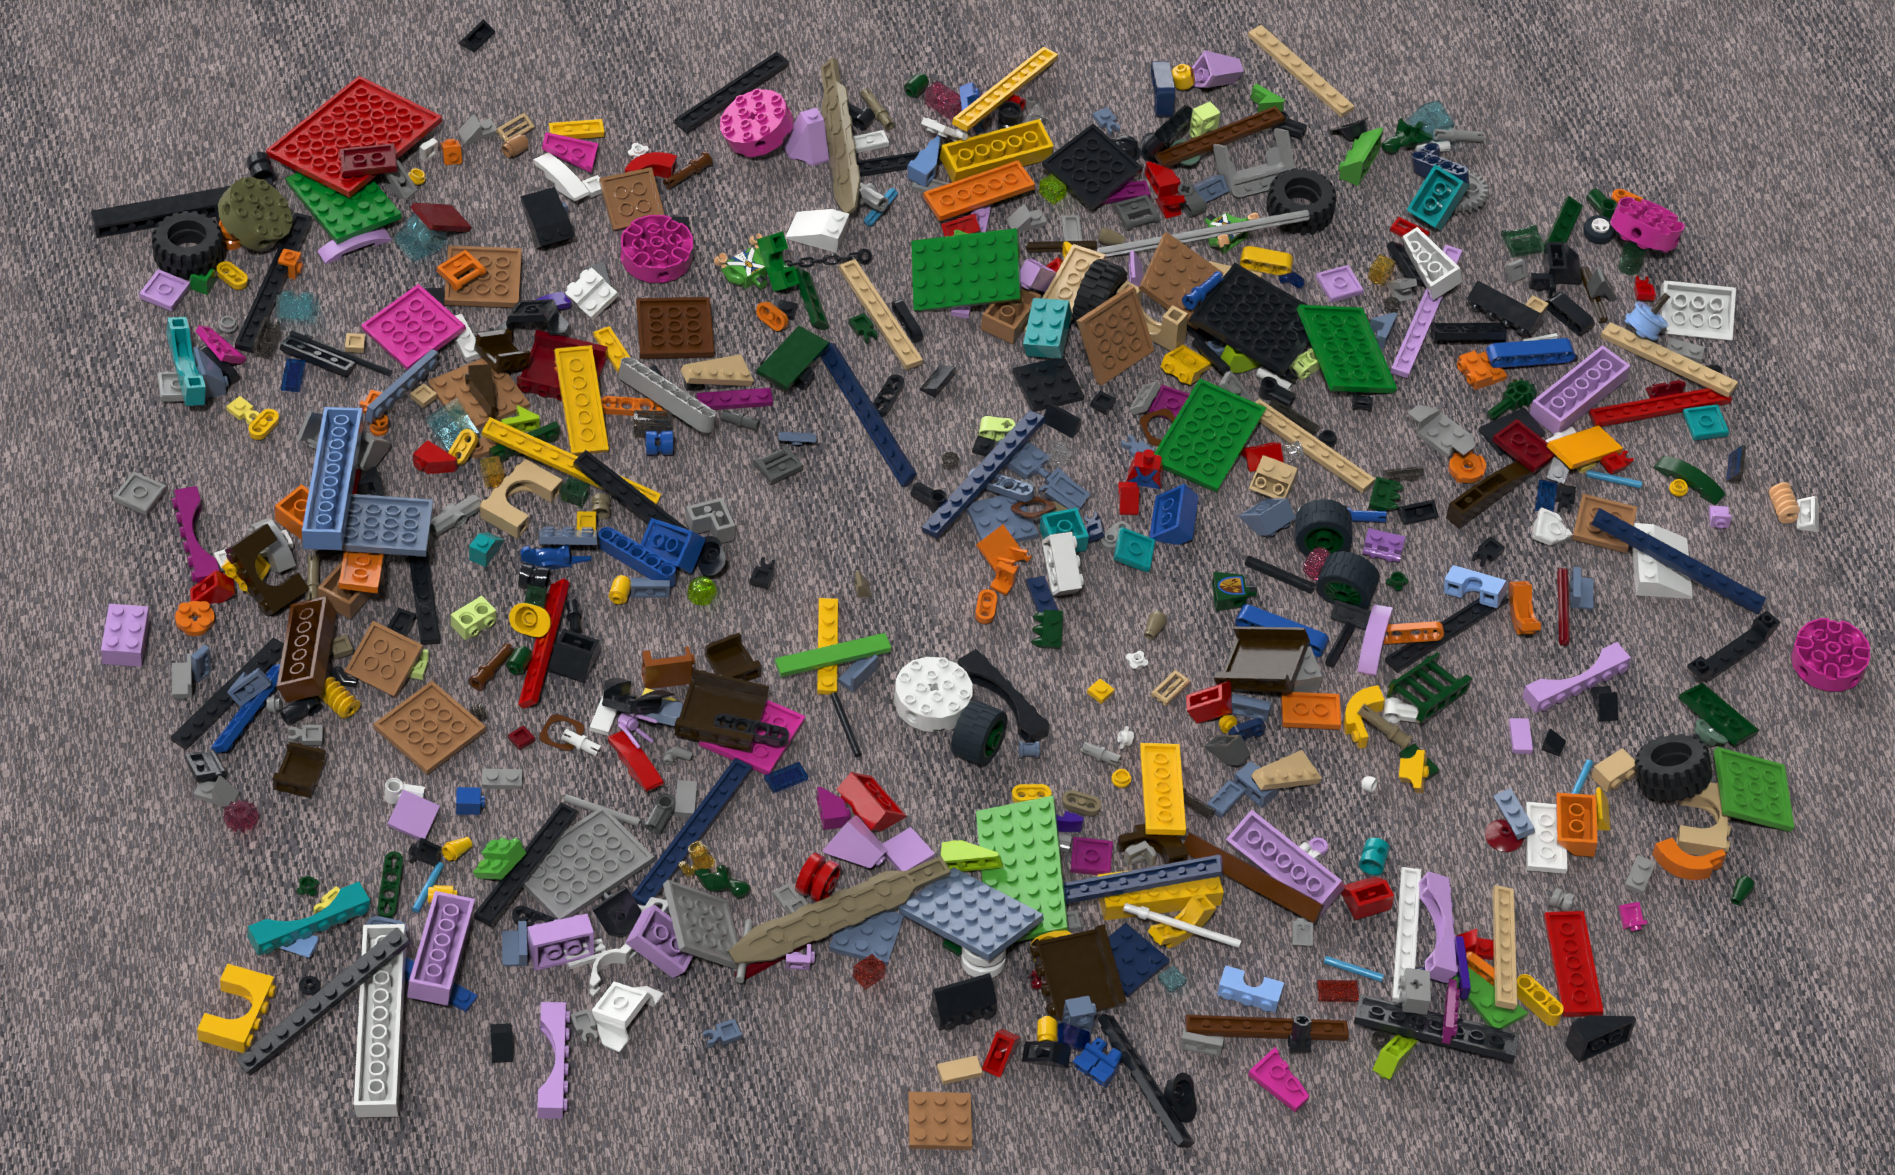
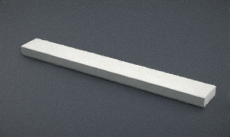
[1392,867,1421,1002]

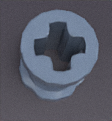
[1018,741,1040,758]

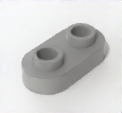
[1100,522,1131,551]

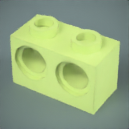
[1189,102,1220,138]
[451,596,496,640]

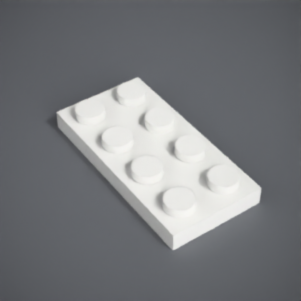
[1525,802,1567,874]

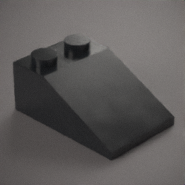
[520,187,574,249]
[1565,1015,1636,1063]

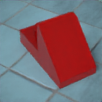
[1155,195,1185,219]
[1118,482,1139,515]
[1455,929,1494,961]

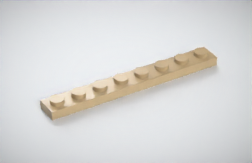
[1248,25,1355,117]
[839,259,923,370]
[1601,322,1738,398]
[1255,399,1375,494]
[1492,885,1517,1010]

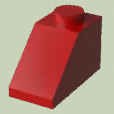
[1144,162,1181,198]
[413,440,457,474]
[190,570,235,604]
[982,1029,1021,1078]

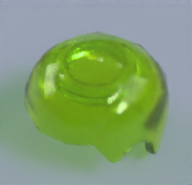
[687,576,717,606]

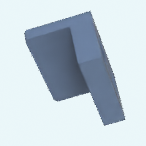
[1192,175,1229,203]
[1570,567,1593,610]
[630,578,670,598]
[838,655,878,692]
[1230,694,1271,721]
[639,699,683,726]
[502,921,527,966]

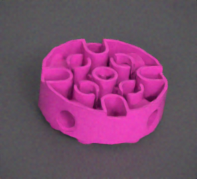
[720,89,793,157]
[1610,197,1685,253]
[621,215,693,283]
[1791,618,1870,692]

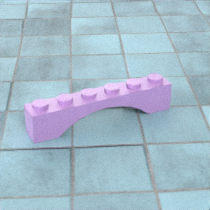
[1522,642,1631,713]
[1419,871,1458,983]
[537,1002,570,1119]

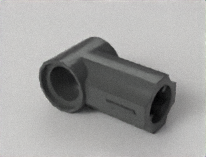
[645,793,675,834]

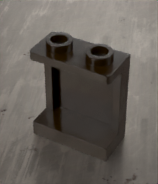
[474,329,531,372]
[705,633,762,681]
[272,742,326,799]

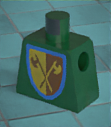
[1211,572,1257,611]

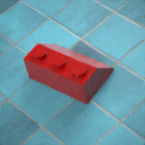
[836,772,907,831]

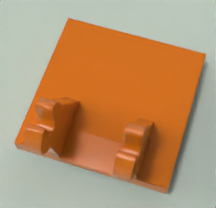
[976,524,1032,572]

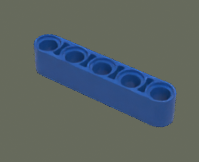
[1486,338,1575,368]
[598,527,677,587]
[1235,604,1329,657]

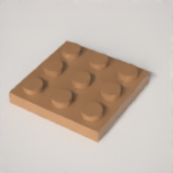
[599,167,665,231]
[1572,494,1637,553]
[344,621,425,698]
[908,1091,972,1150]

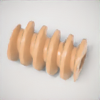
[1768,482,1800,524]

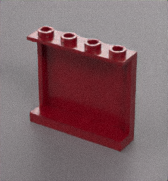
[517,330,608,401]

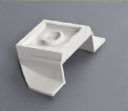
[592,982,664,1052]

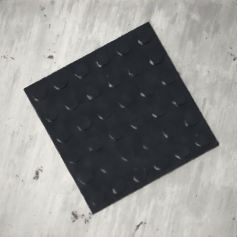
[1188,263,1310,376]

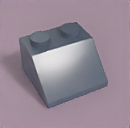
[1239,498,1296,537]

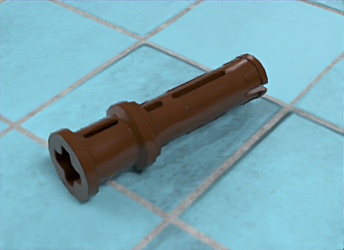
[663,151,713,190]
[468,643,514,691]

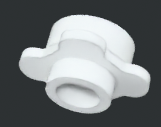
[628,143,649,159]
[1126,651,1148,670]
[1117,726,1134,749]

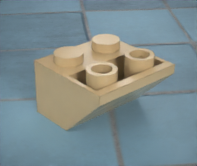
[1249,455,1298,498]

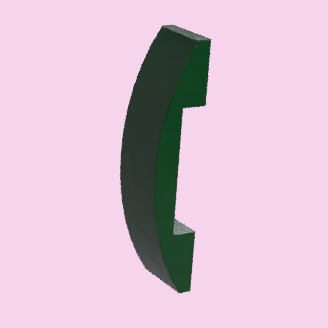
[1653,456,1725,506]

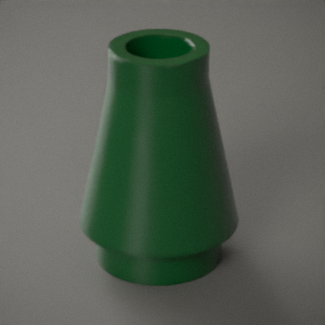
[1730,875,1755,906]

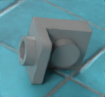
[1291,918,1313,947]

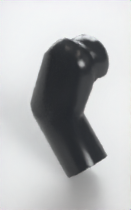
[331,666,357,688]

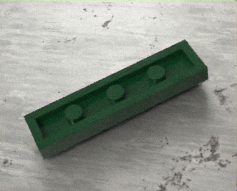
[1544,196,1583,247]
[796,267,829,330]
[489,421,560,464]

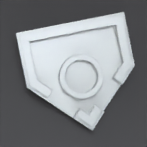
[1532,507,1573,546]

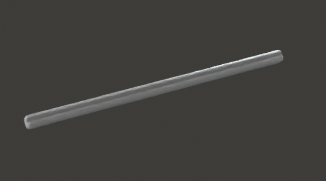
[1097,210,1310,257]

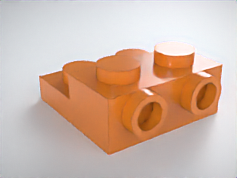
[1457,350,1508,390]

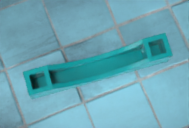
[166,317,206,406]
[247,881,370,956]

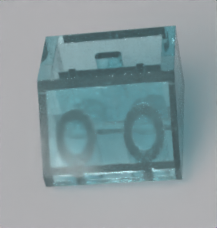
[393,213,447,263]
[275,290,318,320]

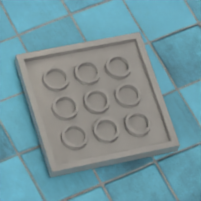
[663,880,738,970]

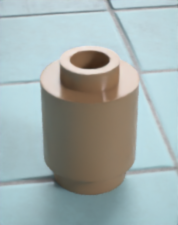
[501,134,529,158]

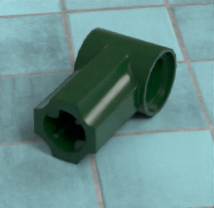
[1586,188,1617,219]

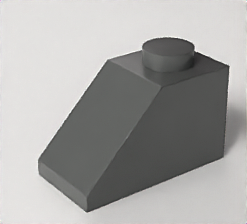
[1204,735,1251,766]

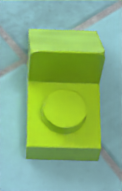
[501,405,540,432]

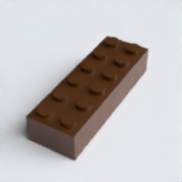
[277,596,336,703]

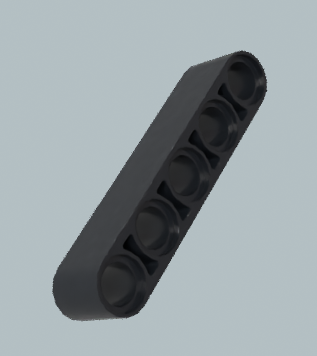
[1144,105,1193,154]

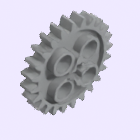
[1455,170,1488,214]

